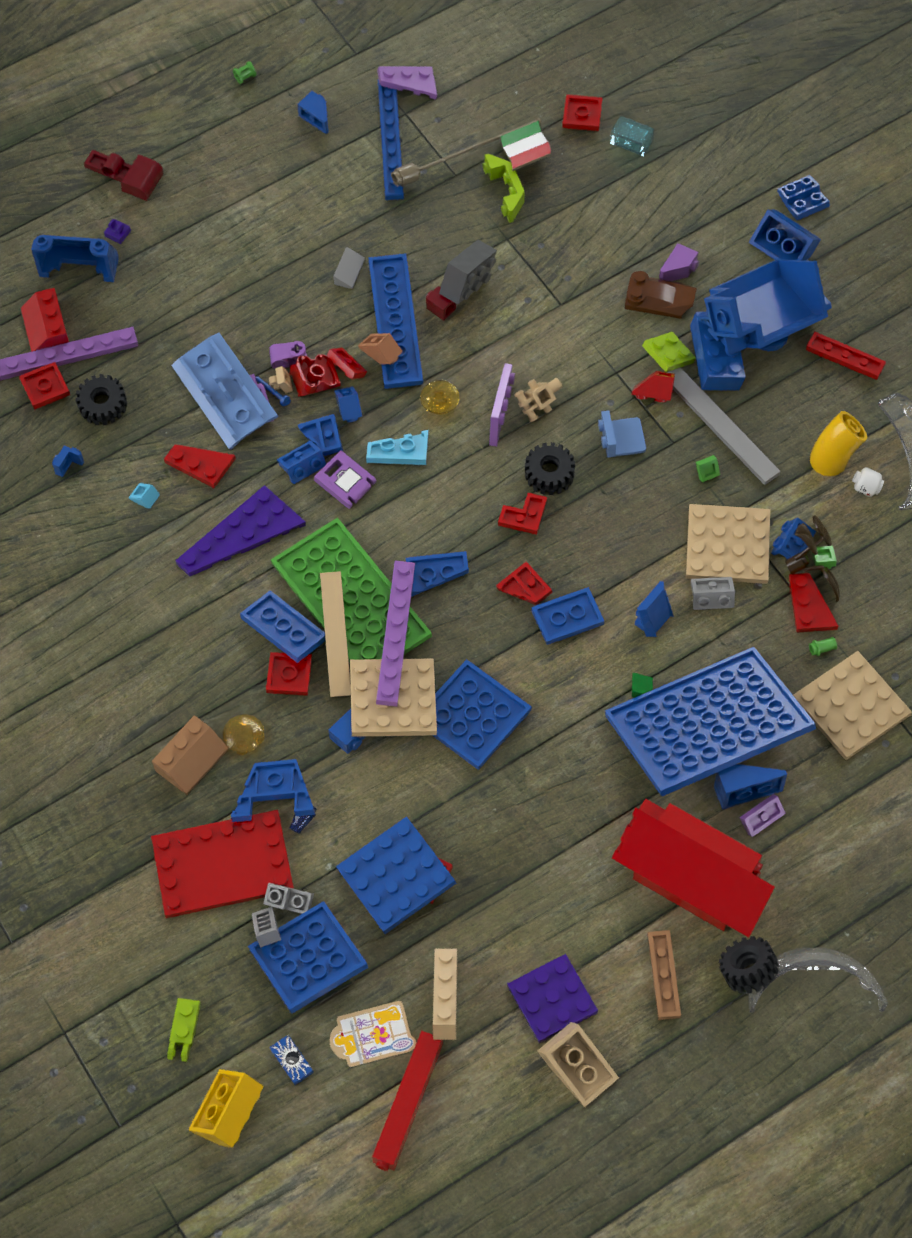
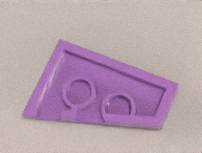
[378,66,437,100]

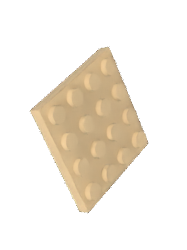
[686,504,770,584]
[793,651,912,760]
[350,659,437,737]

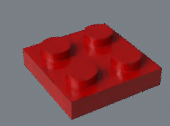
[562,94,603,131]
[19,362,70,410]
[266,652,312,696]

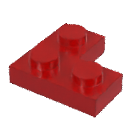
[498,493,547,535]

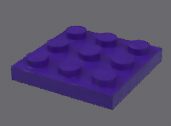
[507,954,598,1043]

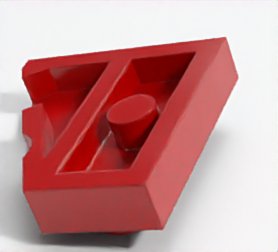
[496,561,553,605]

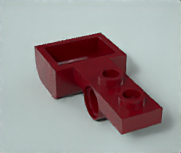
[84,150,163,201]

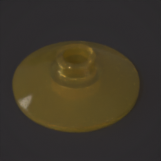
[420,380,459,414]

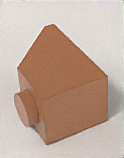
[358,333,403,365]

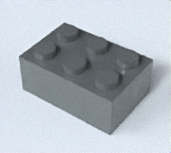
[439,239,497,304]

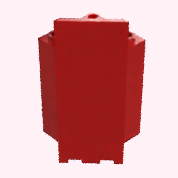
[612,799,775,938]

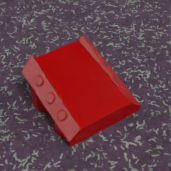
[290,354,341,397]

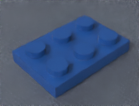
[531,587,604,645]

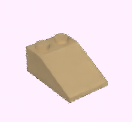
[537,1022,619,1107]

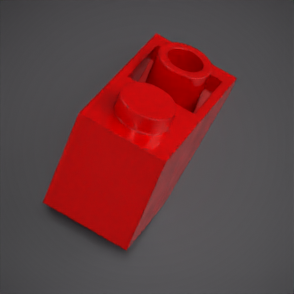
[632,371,675,403]

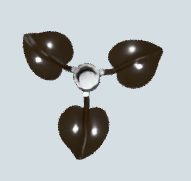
[785,515,840,602]

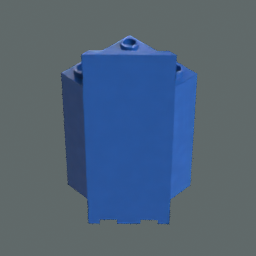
[696,259,832,356]

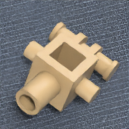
[514,378,563,422]

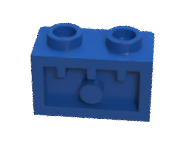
[277,440,326,484]
[771,517,816,559]

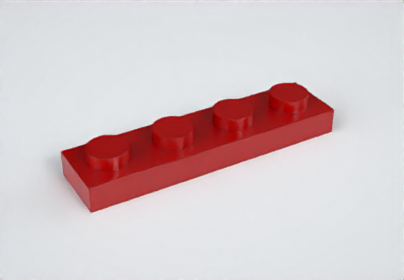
[806,331,886,380]

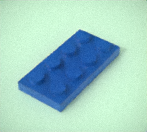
[240,591,326,663]

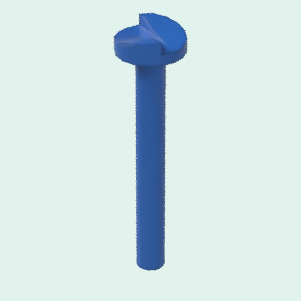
[255,376,291,406]

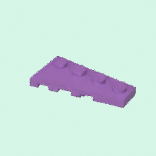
[489,364,515,446]

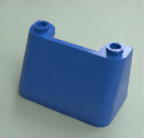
[31,235,119,282]

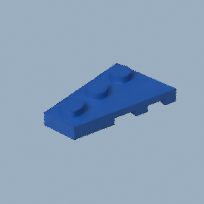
[406,551,469,597]

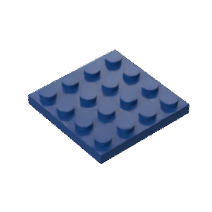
[432,659,532,770]
[336,816,456,934]
[248,901,368,1014]

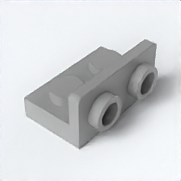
[691,577,735,610]

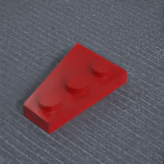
[164,444,236,488]
[788,573,839,633]

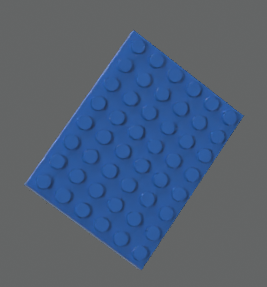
[605,647,816,797]

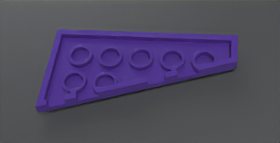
[175,485,306,576]

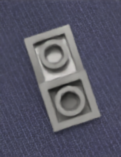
[263,883,314,914]

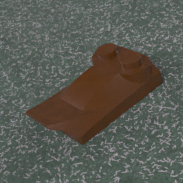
[625,271,697,319]

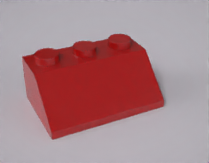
[21,288,69,352]

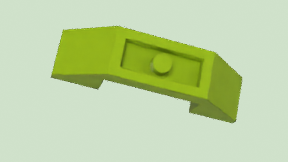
[482,154,524,223]

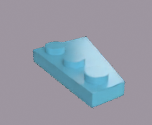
[366,430,429,465]

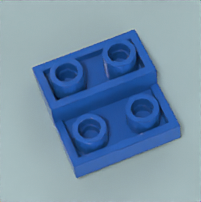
[777,175,830,220]

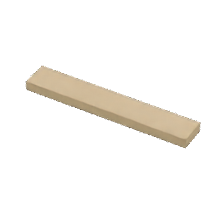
[320,571,351,697]

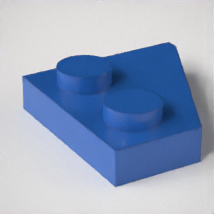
[298,414,343,456]

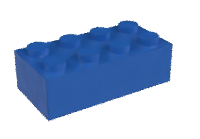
[690,312,746,390]

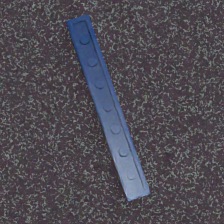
[378,80,404,200]

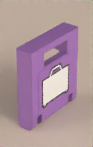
[314,451,376,509]

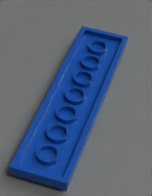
[369,254,423,389]

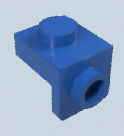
[52,446,84,477]

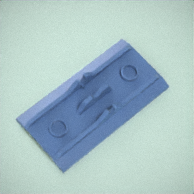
[171,333,279,450]

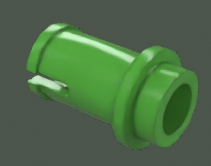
[809,637,837,656]

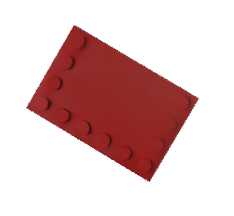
[151,810,294,918]

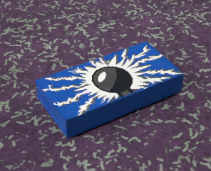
[270,1035,314,1085]

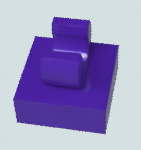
[104,219,131,244]

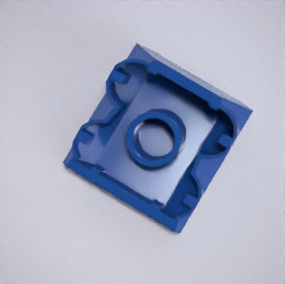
[635,581,674,637]

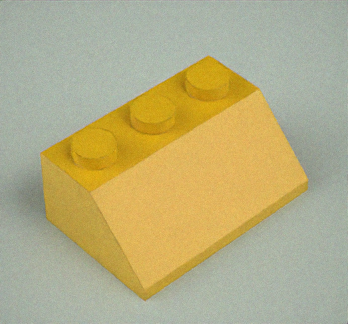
[188,1069,264,1148]

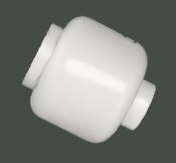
[852,467,884,497]

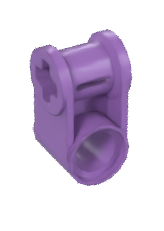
[269,341,308,369]

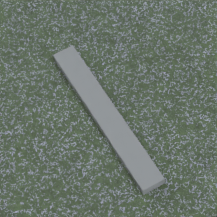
[667,367,780,485]

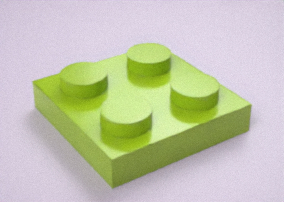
[642,332,696,372]

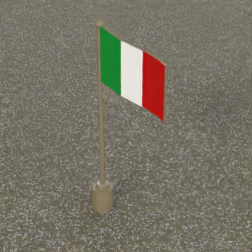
[391,118,551,186]

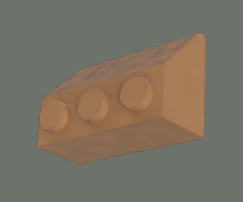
[152,715,229,795]

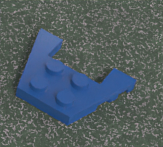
[231,759,315,822]

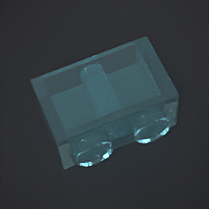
[610,116,654,156]

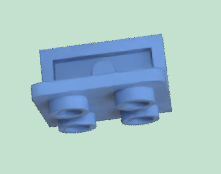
[598,411,646,458]

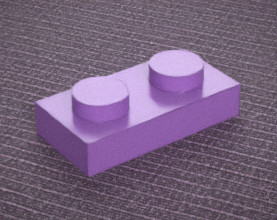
[740,794,786,837]

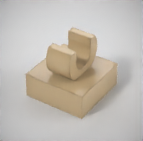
[269,366,293,393]

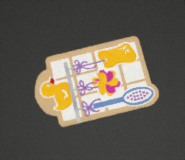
[330,1001,416,1067]

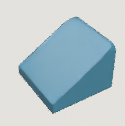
[129,483,160,509]

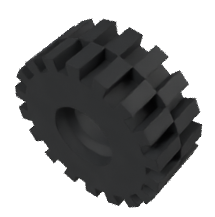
[76,374,127,425]
[525,442,575,495]
[719,936,779,994]

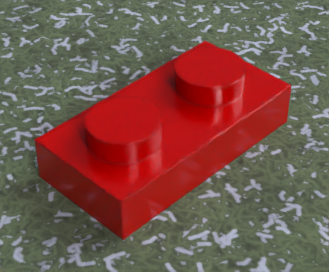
[327,347,367,379]

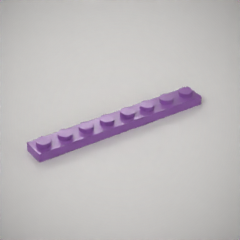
[0,327,138,380]
[376,561,415,706]

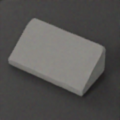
[334,247,365,289]

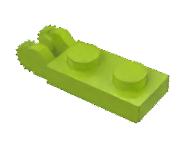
[167,998,201,1062]

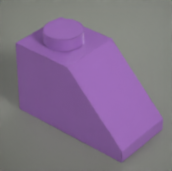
[659,243,699,281]

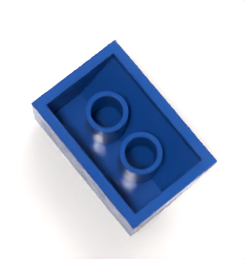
[749,209,821,261]

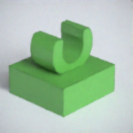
[696,455,720,482]
[812,546,837,569]

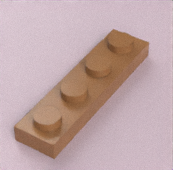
[647,930,681,1020]

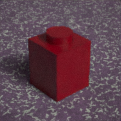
[426,286,456,321]

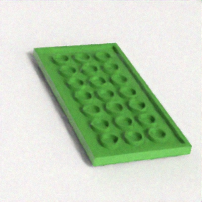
[271,517,432,662]

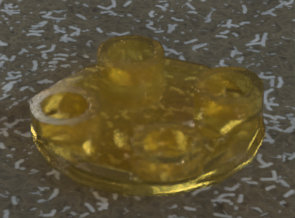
[223,714,265,755]

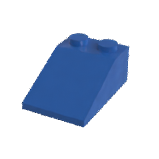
[714,764,787,810]

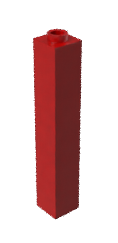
[372,1030,443,1171]

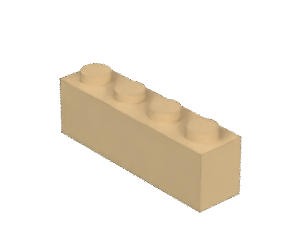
[433,949,457,1040]

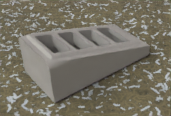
[252,906,281,947]

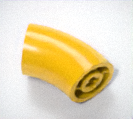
[810,411,867,476]

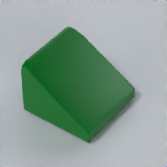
[632,673,653,698]

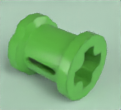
[233,61,257,84]

